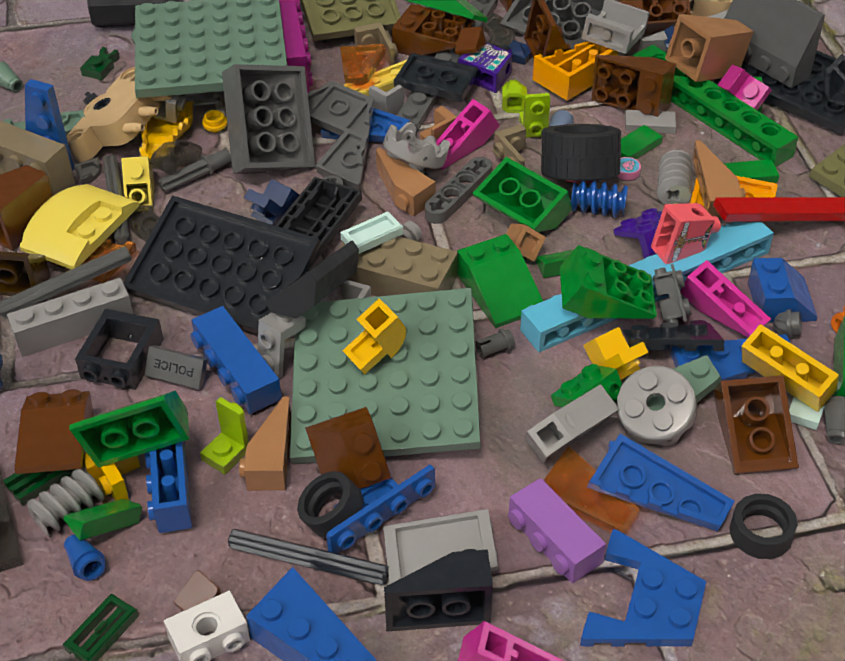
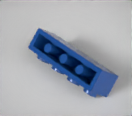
[190,306,282,414]
[145,441,192,533]

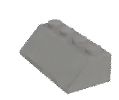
[6,278,133,357]

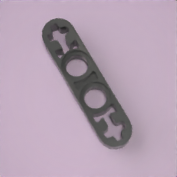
[425,157,492,224]

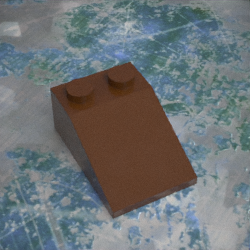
[524,0,571,58]
[714,375,799,475]
[14,389,94,474]

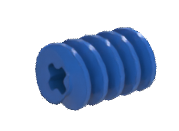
[571,180,628,218]

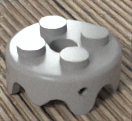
[383,122,450,171]
[617,366,697,446]

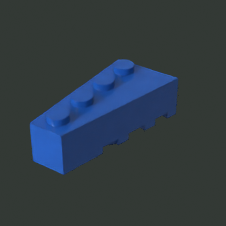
[246,567,377,661]

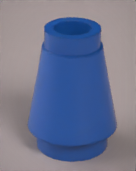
[64,534,105,581]

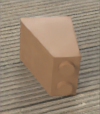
[665,14,754,82]

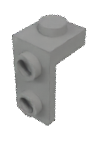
[258,313,306,379]

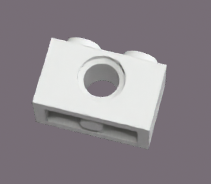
[164,590,250,661]

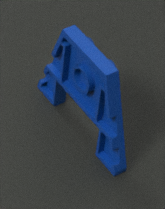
[580,529,706,647]

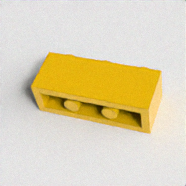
[741,324,839,412]

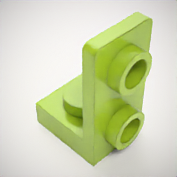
[519,93,551,138]
[200,397,249,475]

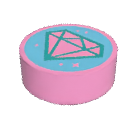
[617,157,641,181]

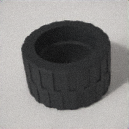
[541,124,621,181]

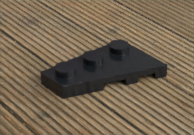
[623,320,724,351]

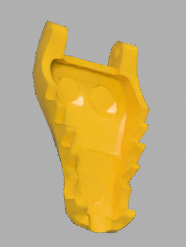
[139,101,193,163]

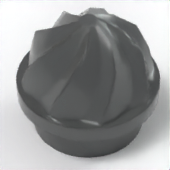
[773,309,802,338]

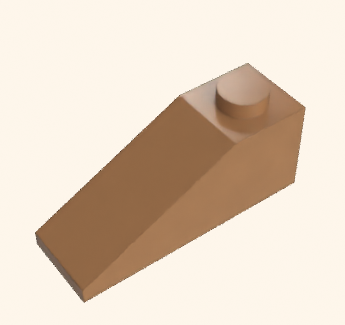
[692,140,746,217]
[376,147,436,217]
[239,396,292,491]

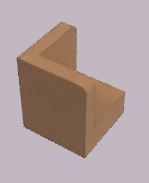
[420,106,457,141]
[506,224,546,262]

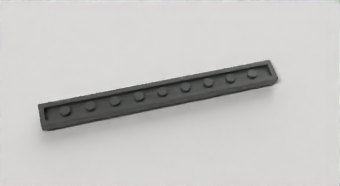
[397,0,498,133]

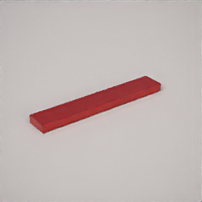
[713,197,845,222]

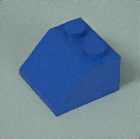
[748,258,817,323]

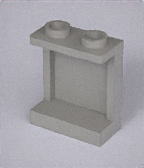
[581,0,649,54]

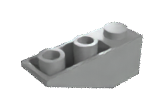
[525,384,619,464]

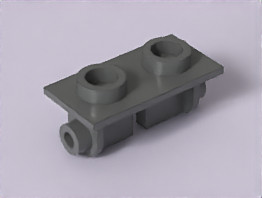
[653,264,692,324]

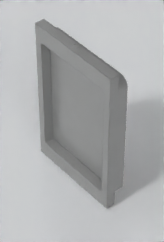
[383,509,499,584]

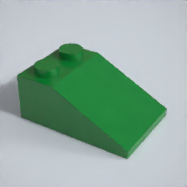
[457,234,543,328]

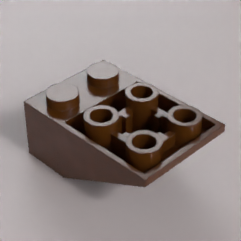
[615,0,691,36]
[392,4,475,56]
[591,55,676,117]

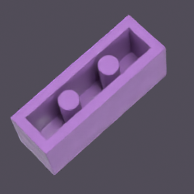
[508,478,606,584]

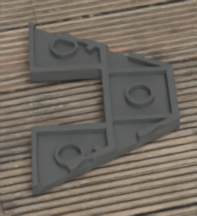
[307,81,374,190]

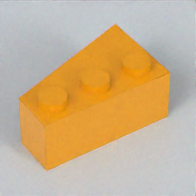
[532,41,618,101]

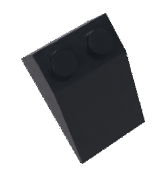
[384,549,493,632]

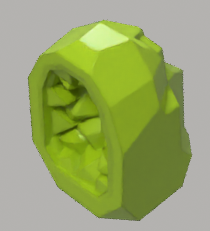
[502,79,527,113]

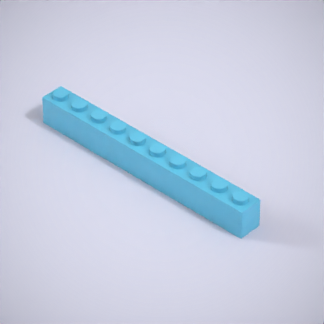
[520,222,774,352]

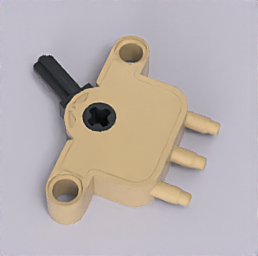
[66,67,172,163]

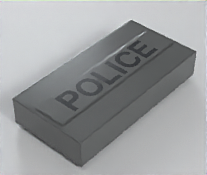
[144,345,208,389]

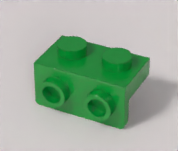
[551,364,622,407]

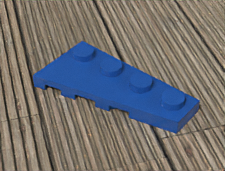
[671,334,790,381]

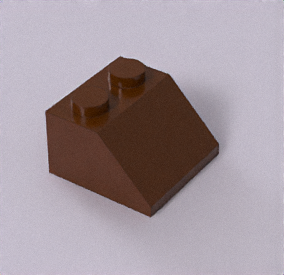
[305,407,391,489]

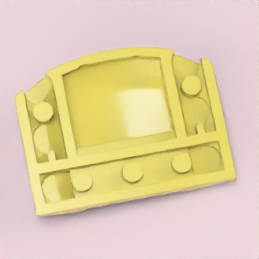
[20,184,140,269]

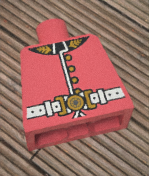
[651,203,721,264]

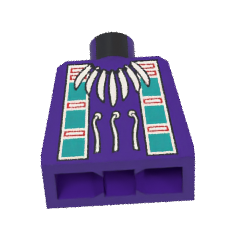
[459,43,513,93]

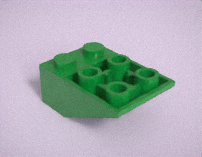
[559,245,657,319]

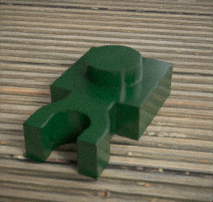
[80,47,120,80]

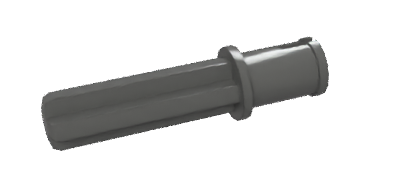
[158,148,232,192]

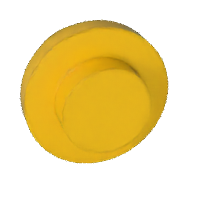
[202,110,227,132]

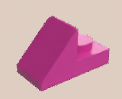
[718,65,772,110]

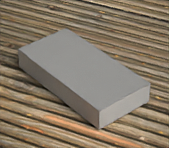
[625,110,676,134]

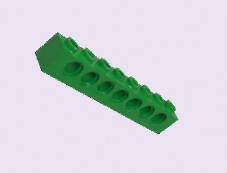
[632,45,798,167]

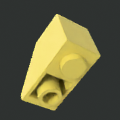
[121,156,154,211]

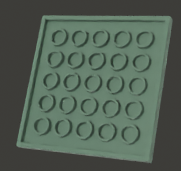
[135,0,287,98]
[290,288,481,464]

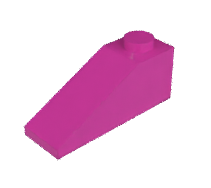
[436,99,500,170]
[680,260,771,338]
[458,621,564,661]

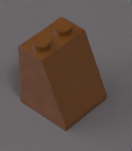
[0,165,53,251]

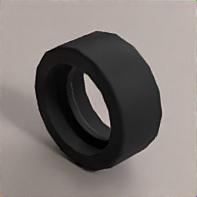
[297,471,363,538]
[730,494,798,559]

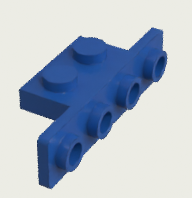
[326,465,435,553]

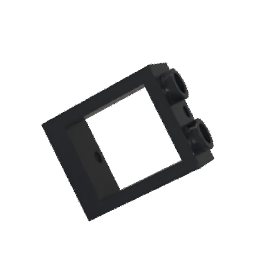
[75,309,164,390]

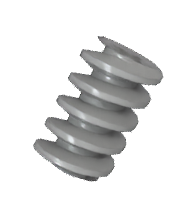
[657,150,693,205]
[27,469,105,536]

